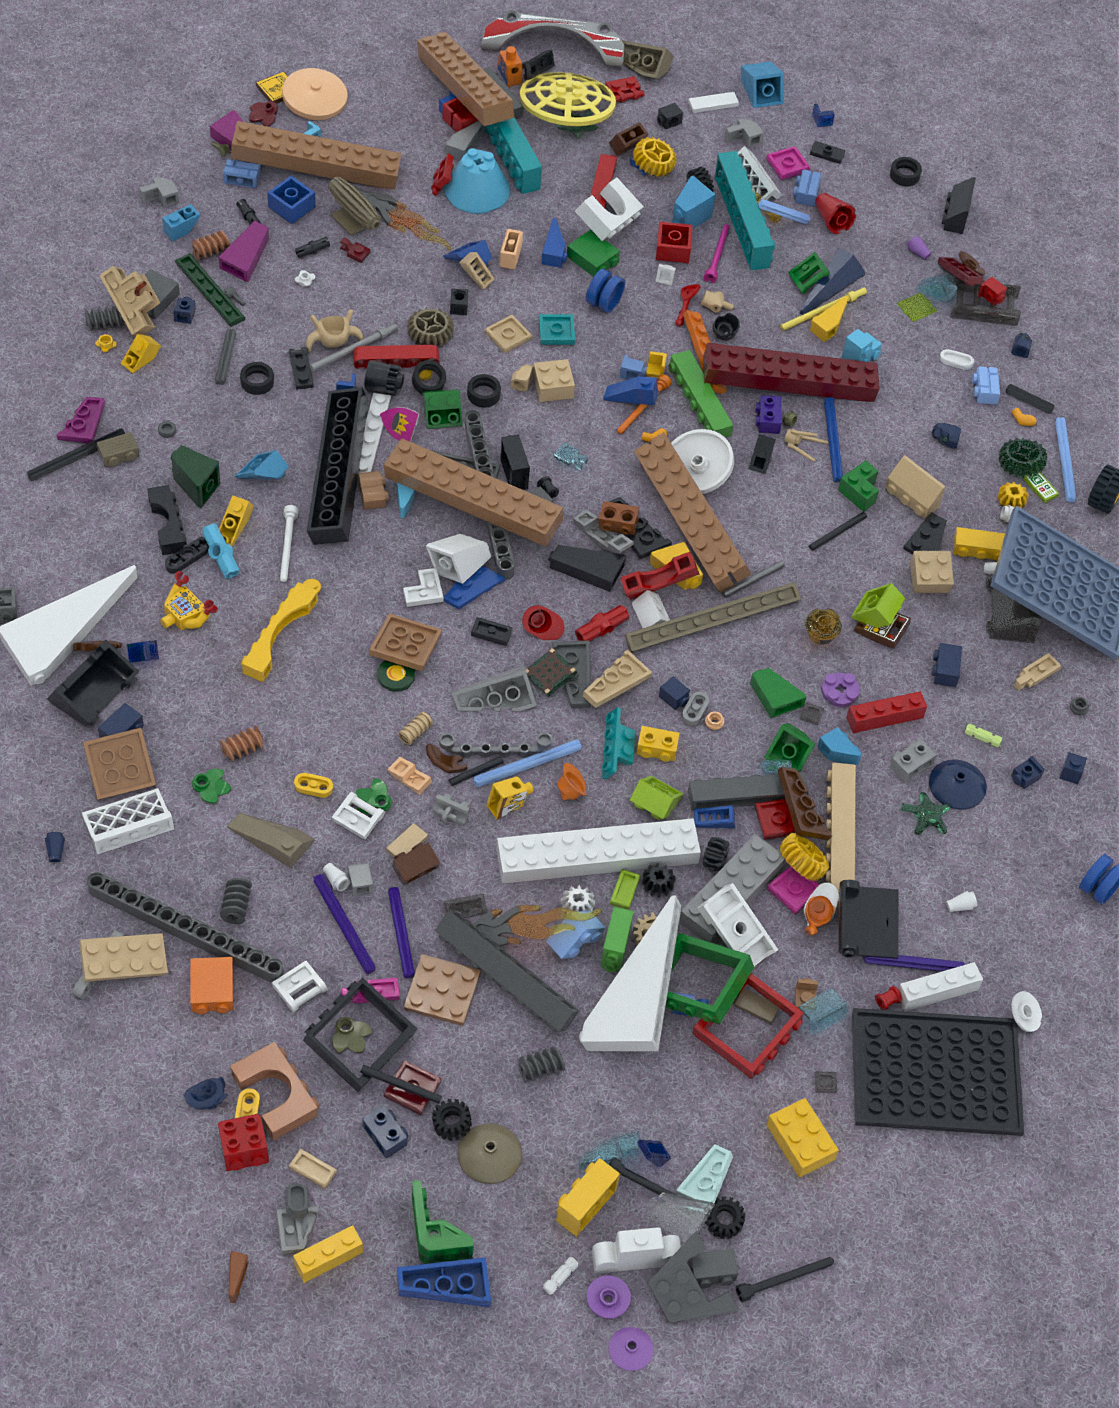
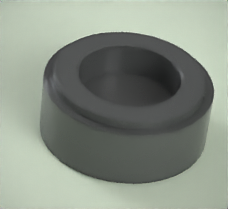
[158,421,176,438]

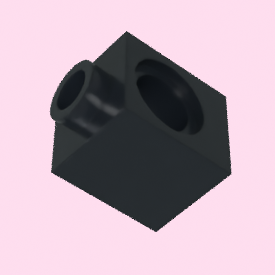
[657,103,683,130]
[450,288,469,315]

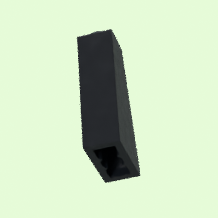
[548,545,626,592]

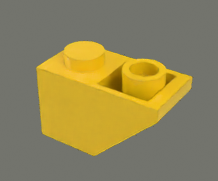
[121,334,161,373]

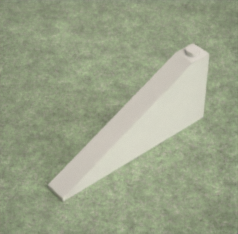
[0,565,137,686]
[579,896,681,1051]

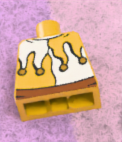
[486,777,534,819]

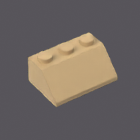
[885,455,946,519]

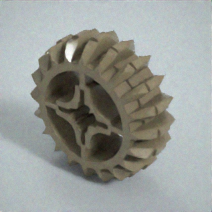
[407,307,454,347]

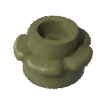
[782,411,798,428]

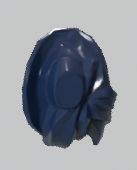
[184,1076,228,1109]

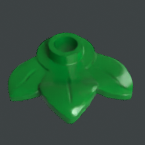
[192,769,231,803]
[356,778,392,815]

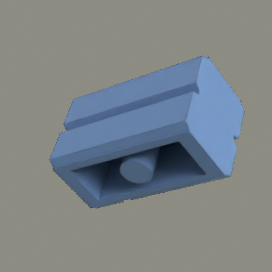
[223,159,261,188]
[793,170,822,207]

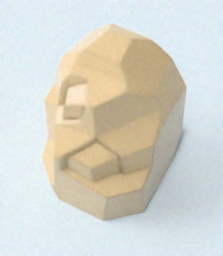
[510,364,533,391]

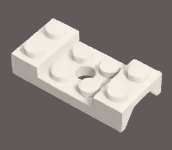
[697,883,778,971]

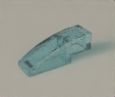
[578,1131,642,1171]

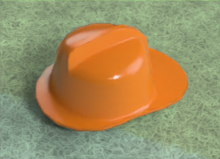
[557,763,587,801]

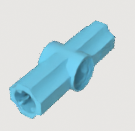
[202,524,240,579]

